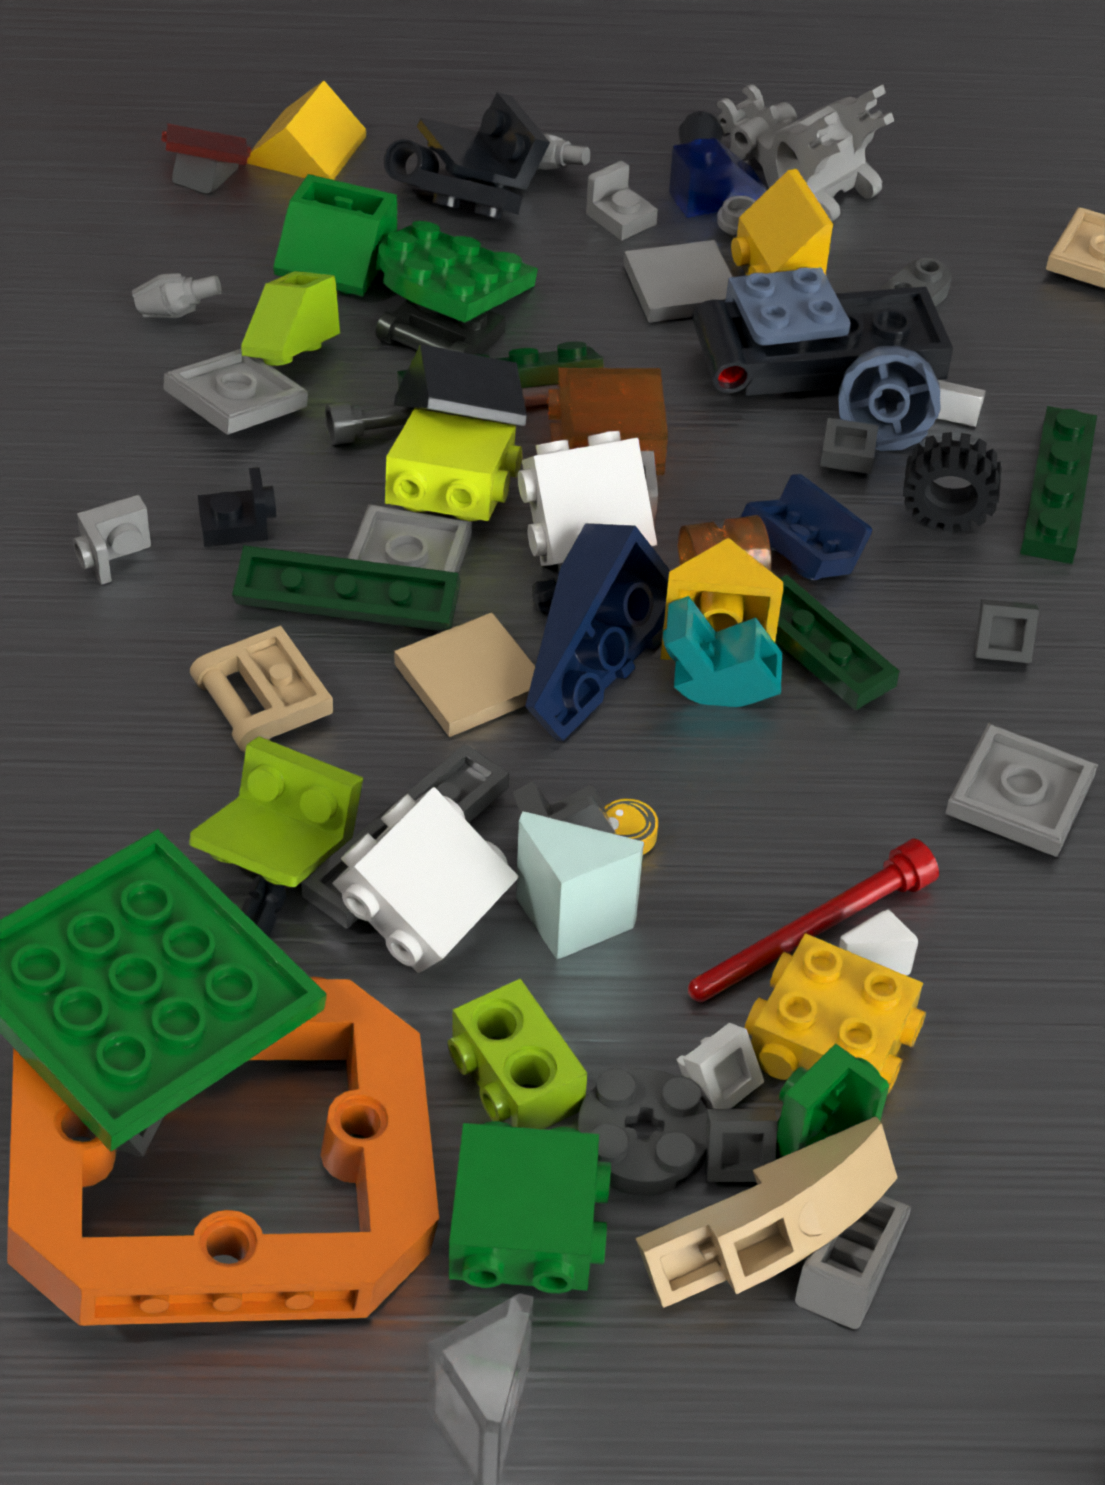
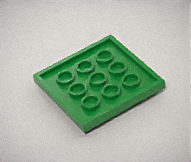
[0,829,327,1152]

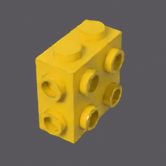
[744,933,926,1095]

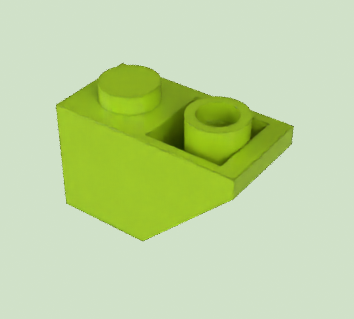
[241,271,340,366]

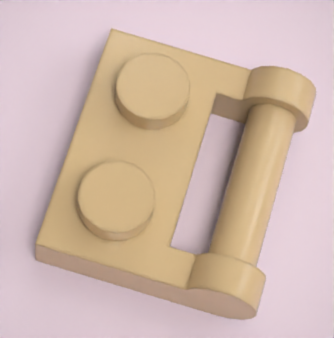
[190,625,333,753]

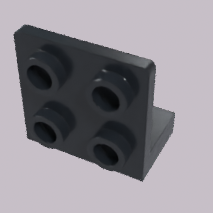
[417,92,550,190]

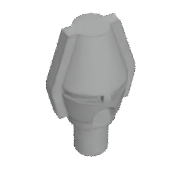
[538,133,591,170]
[132,273,222,318]

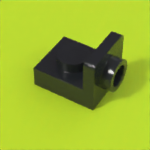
[197,467,277,547]

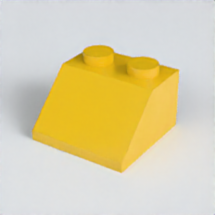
[731,169,833,276]

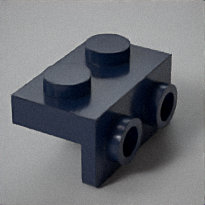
[739,474,872,580]

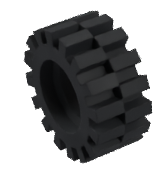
[903,432,1002,532]

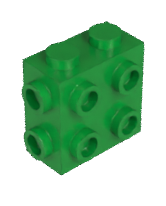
[449,1121,611,1294]

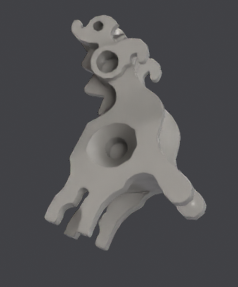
[717,84,894,221]

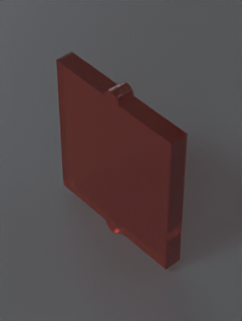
[161,123,251,165]

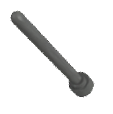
[325,384,565,445]

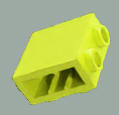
[385,408,522,521]

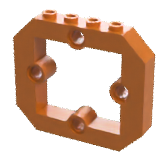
[7,976,439,1326]

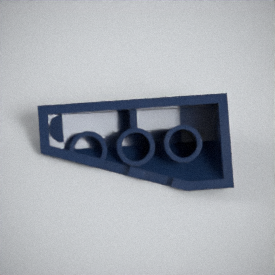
[525,523,670,741]

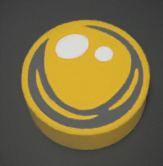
[605,799,658,855]

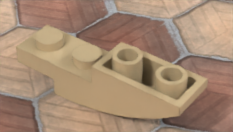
[635,1117,898,1308]

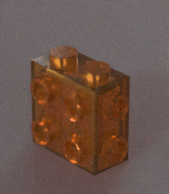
[547,368,668,475]

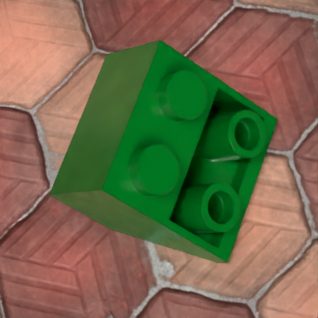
[273,174,398,296]

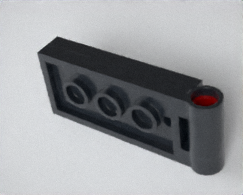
[692,286,953,396]

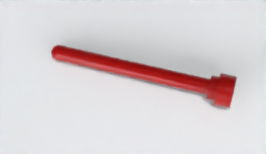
[688,838,939,1002]

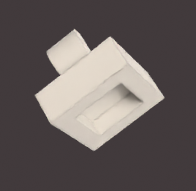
[676,1023,765,1109]

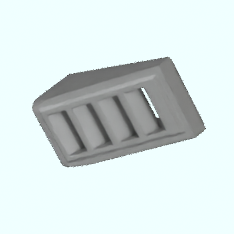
[795,1195,912,1329]

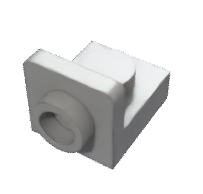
[586,161,658,241]
[73,494,151,585]

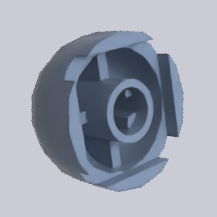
[838,345,941,451]

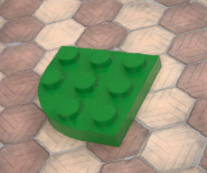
[376,221,538,323]

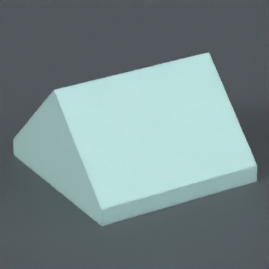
[516,811,644,960]

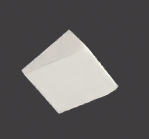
[937,380,986,427]
[839,909,918,976]

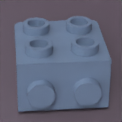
[725,267,851,345]

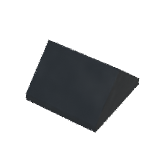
[394,344,527,426]

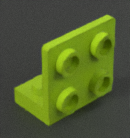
[189,736,363,887]

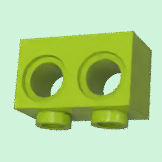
[447,978,587,1129]

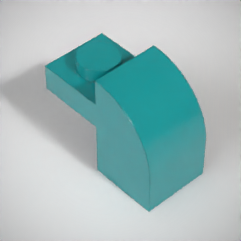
[663,596,782,707]

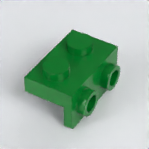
[776,1043,889,1160]

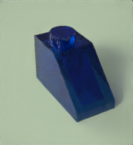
[669,138,768,218]

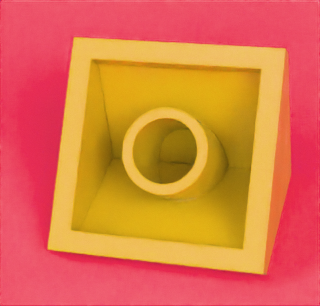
[247,80,366,180]
[660,538,783,660]

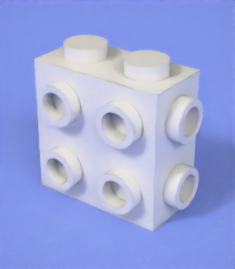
[518,431,657,571]
[332,787,519,974]

